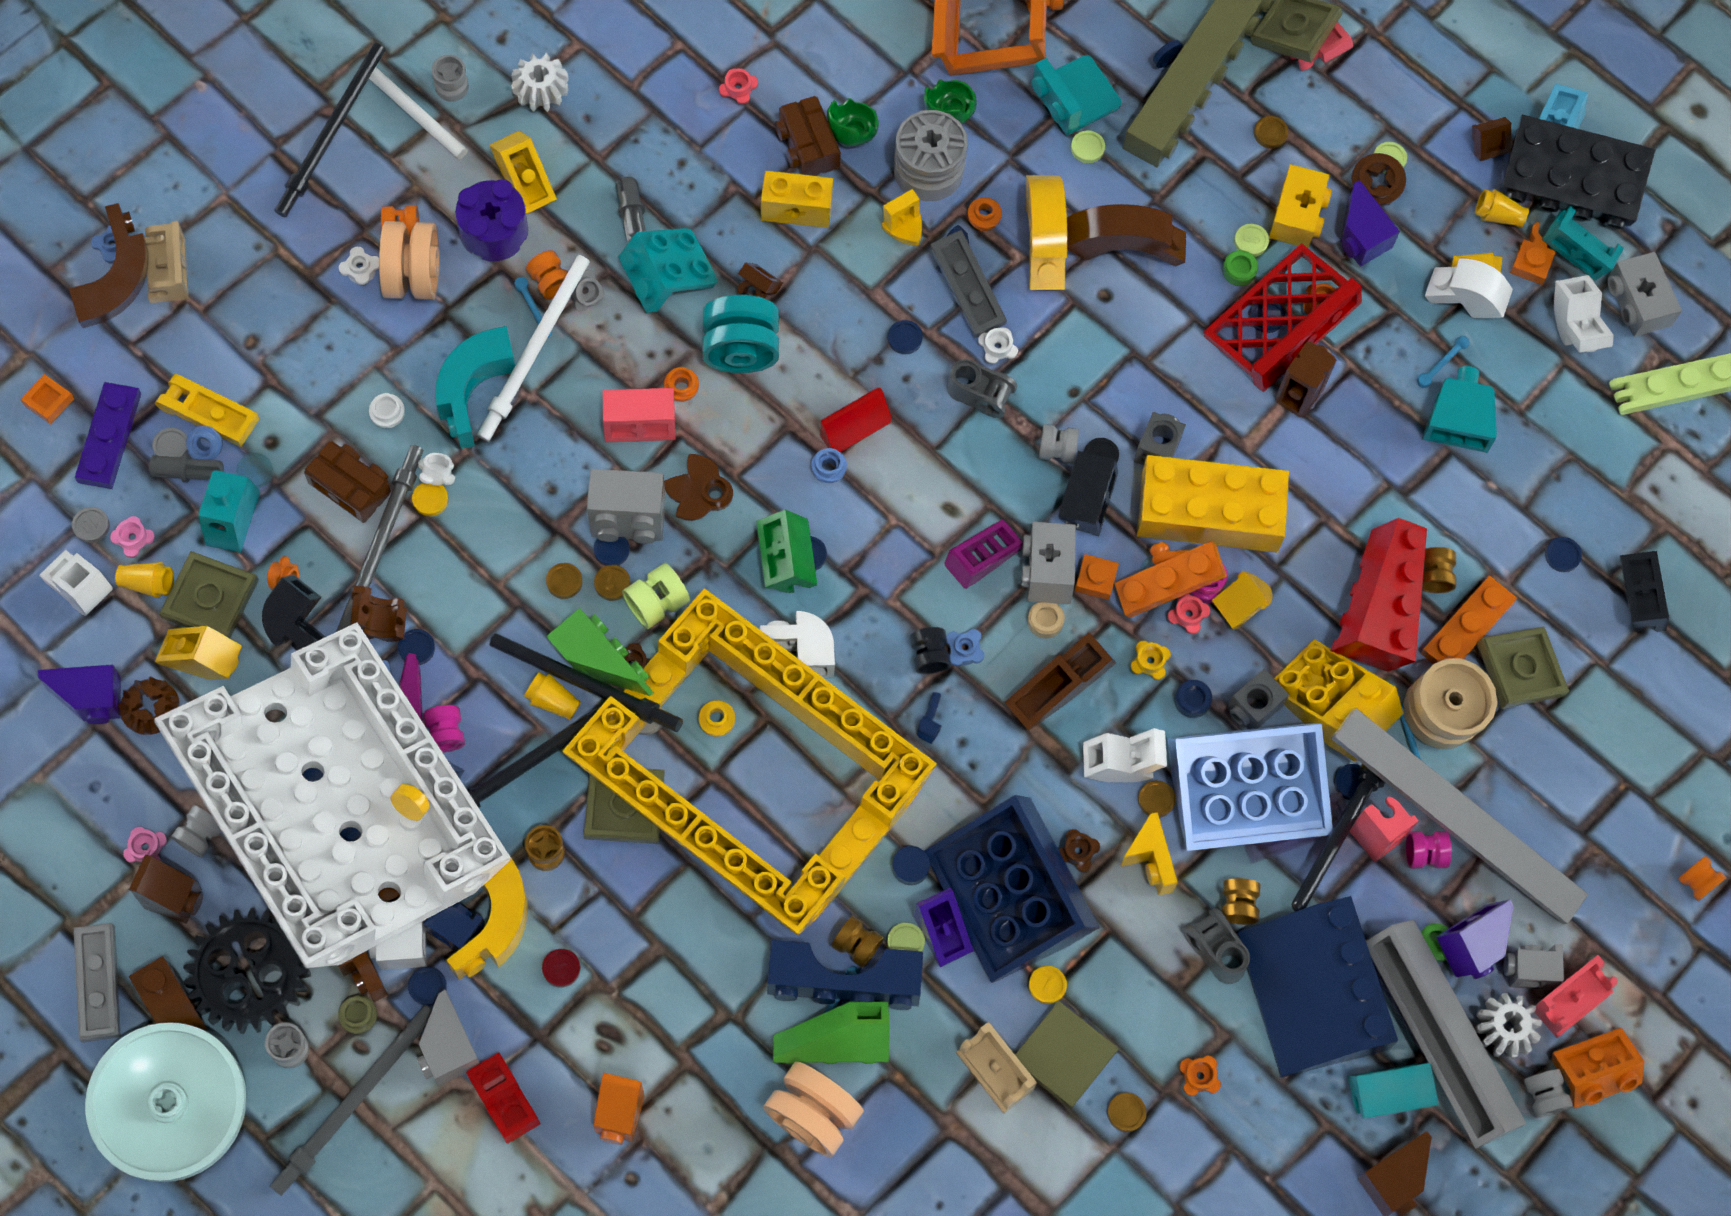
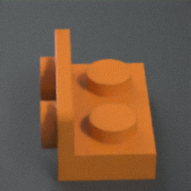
[1552,1028,1645,1108]

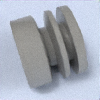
[893,110,968,201]

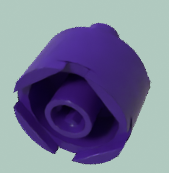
[455,179,529,261]

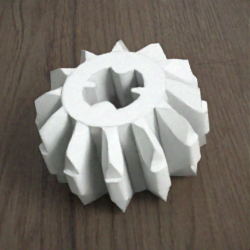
[511,53,569,112]
[1475,993,1542,1059]

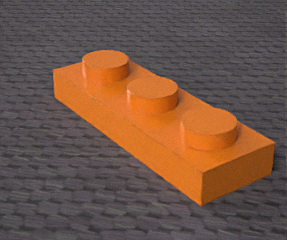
[1114,541,1227,618]
[1420,575,1517,664]

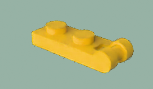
[155,374,260,447]

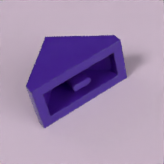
[914,888,973,967]

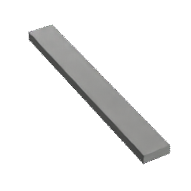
[1331,708,1589,924]

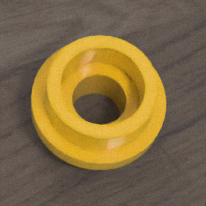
[699,700,735,737]

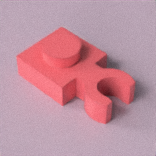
[1290,22,1353,71]

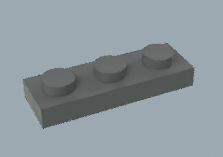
[930,230,1007,338]

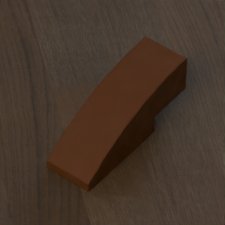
[1004,632,1116,730]

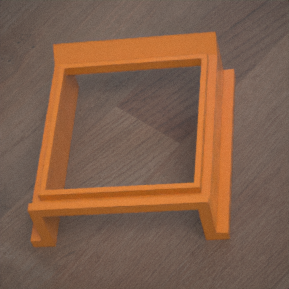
[932,0,1047,76]

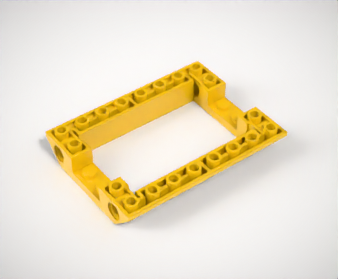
[563,588,937,935]

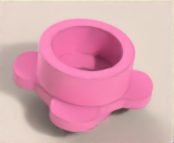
[110,516,155,558]
[123,827,167,863]

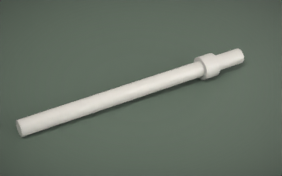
[477,255,590,442]

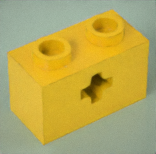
[1269,164,1332,248]
[761,170,834,228]

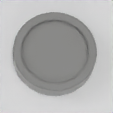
[152,428,188,457]
[72,507,110,543]

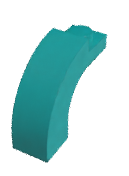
[435,326,515,449]

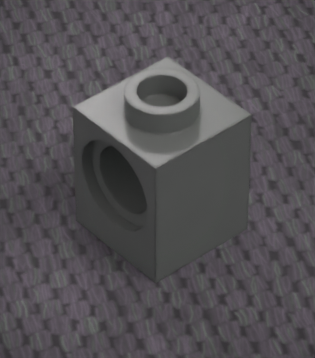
[1134,412,1186,465]
[1227,669,1289,729]

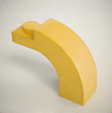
[1025,175,1067,290]
[446,858,528,980]

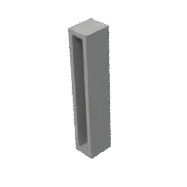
[1366,919,1526,1149]

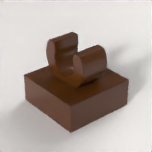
[1472,117,1512,161]
[737,262,783,299]

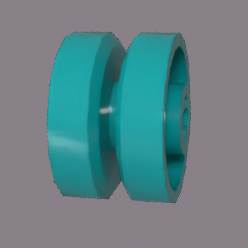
[703,295,779,373]

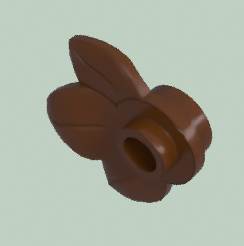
[664,454,733,521]

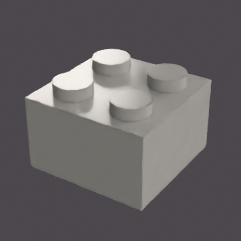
[587,469,666,544]

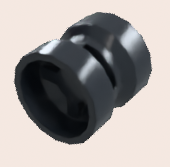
[910,627,951,674]

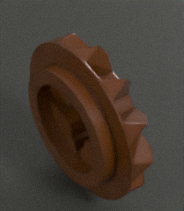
[1351,153,1406,205]
[118,676,180,735]

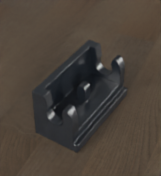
[1058,451,1118,537]
[1620,551,1669,633]

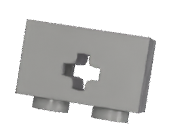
[1608,252,1682,337]
[1021,522,1076,604]

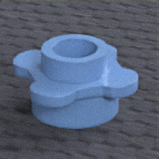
[91,226,116,263]
[946,629,985,666]

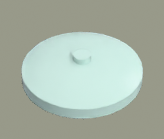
[85,1023,246,1182]

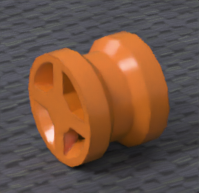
[1678,855,1726,901]

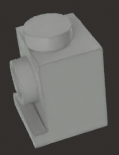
[1503,944,1564,990]

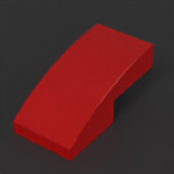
[466,1052,541,1144]

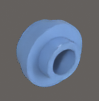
[186,425,223,460]
[811,448,847,483]

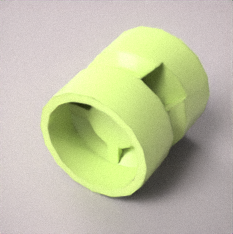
[622,563,690,629]

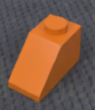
[593,1072,645,1145]

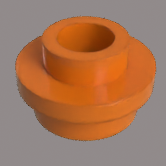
[967,197,1002,231]
[664,367,699,402]

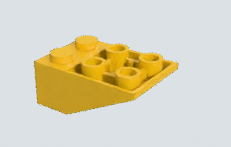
[1274,639,1403,762]

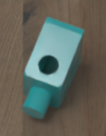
[1422,366,1497,453]
[198,470,260,553]

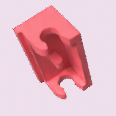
[603,388,676,442]
[1350,797,1419,862]
[1535,955,1618,1038]

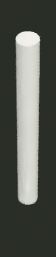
[369,67,468,159]

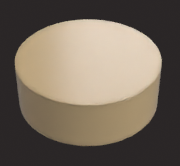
[1028,602,1065,639]

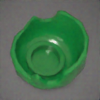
[924,79,977,124]
[827,98,879,147]

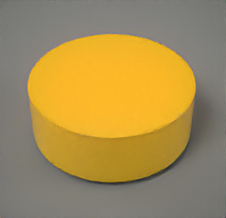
[390,784,430,821]

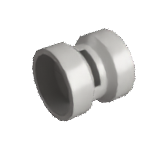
[432,55,469,102]
[1038,424,1079,464]
[171,805,221,858]
[265,1023,309,1068]
[1524,1069,1573,1118]

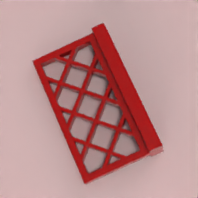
[1203,243,1362,392]

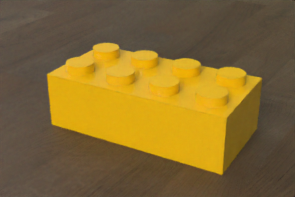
[1137,455,1289,553]

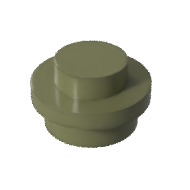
[338,995,377,1034]

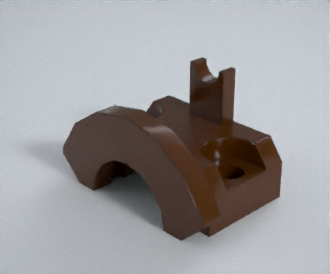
[350,586,407,642]

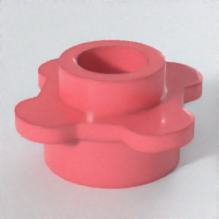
[719,68,758,104]
[1168,594,1210,634]

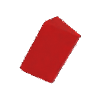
[820,387,891,452]

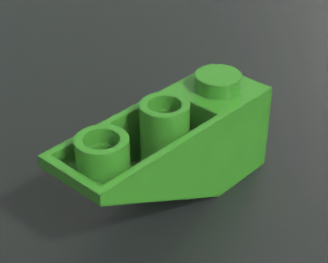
[546,608,654,696]
[773,1002,890,1064]

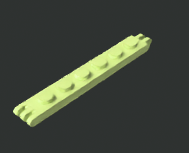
[1609,353,1731,415]

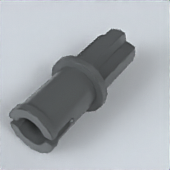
[616,177,646,241]
[149,454,224,483]

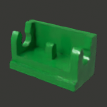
[756,509,817,593]

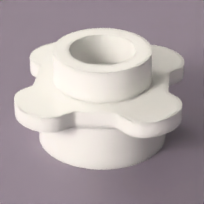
[339,247,379,285]
[978,327,1018,364]
[418,453,455,485]

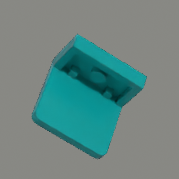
[1031,55,1122,136]
[618,228,718,313]

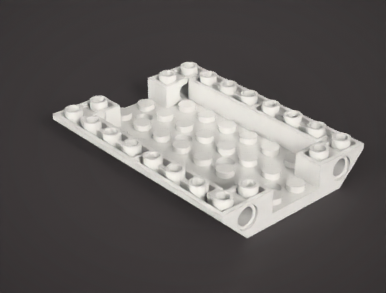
[154,622,511,968]

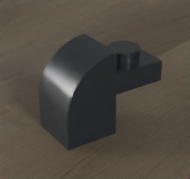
[262,574,326,651]

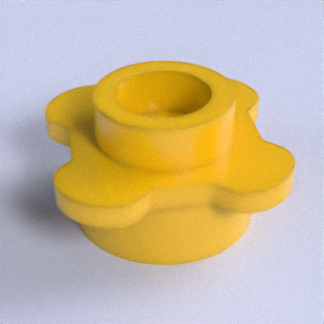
[1130,641,1171,680]

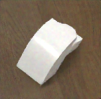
[1425,258,1513,318]
[1554,275,1614,353]
[39,550,113,616]
[760,611,835,677]
[1083,728,1167,782]

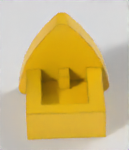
[882,189,922,246]
[1212,571,1273,629]

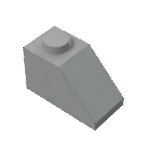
[417,990,480,1086]

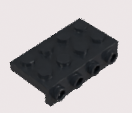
[1498,114,1656,230]

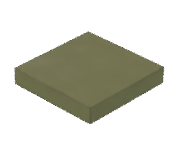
[1251,0,1342,63]
[159,551,259,638]
[1477,626,1570,709]
[584,769,665,844]
[1015,1001,1119,1109]

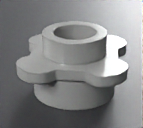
[571,270,604,311]

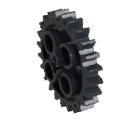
[183,908,311,1034]

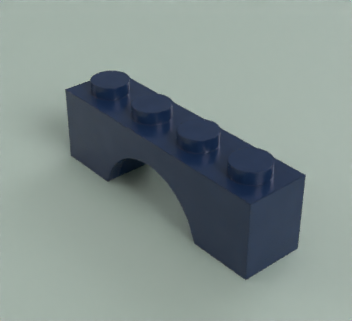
[767,940,923,1010]

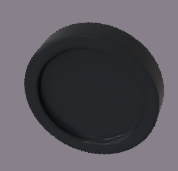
[1084,438,1119,463]

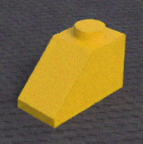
[489,130,557,214]
[155,626,242,680]

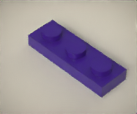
[74,382,141,489]

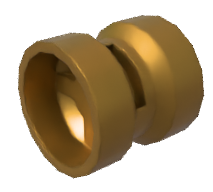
[1422,547,1457,594]
[525,825,565,871]
[1221,878,1261,925]
[831,916,884,968]

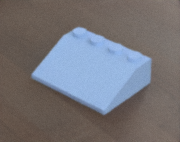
[1168,723,1333,851]

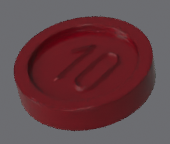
[542,949,581,988]

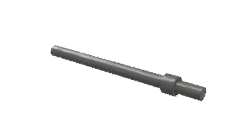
[336,445,424,632]
[270,1005,432,1196]

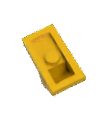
[1120,812,1178,896]

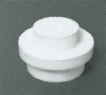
[369,393,405,428]

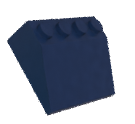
[924,795,1100,983]
[1236,896,1398,1078]

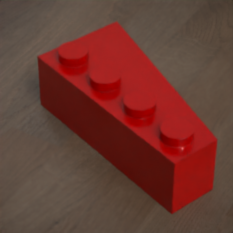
[1330,518,1427,672]

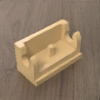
[145,221,189,303]
[956,1022,1037,1114]

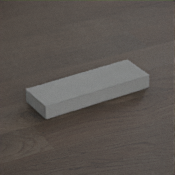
[74,923,121,1043]

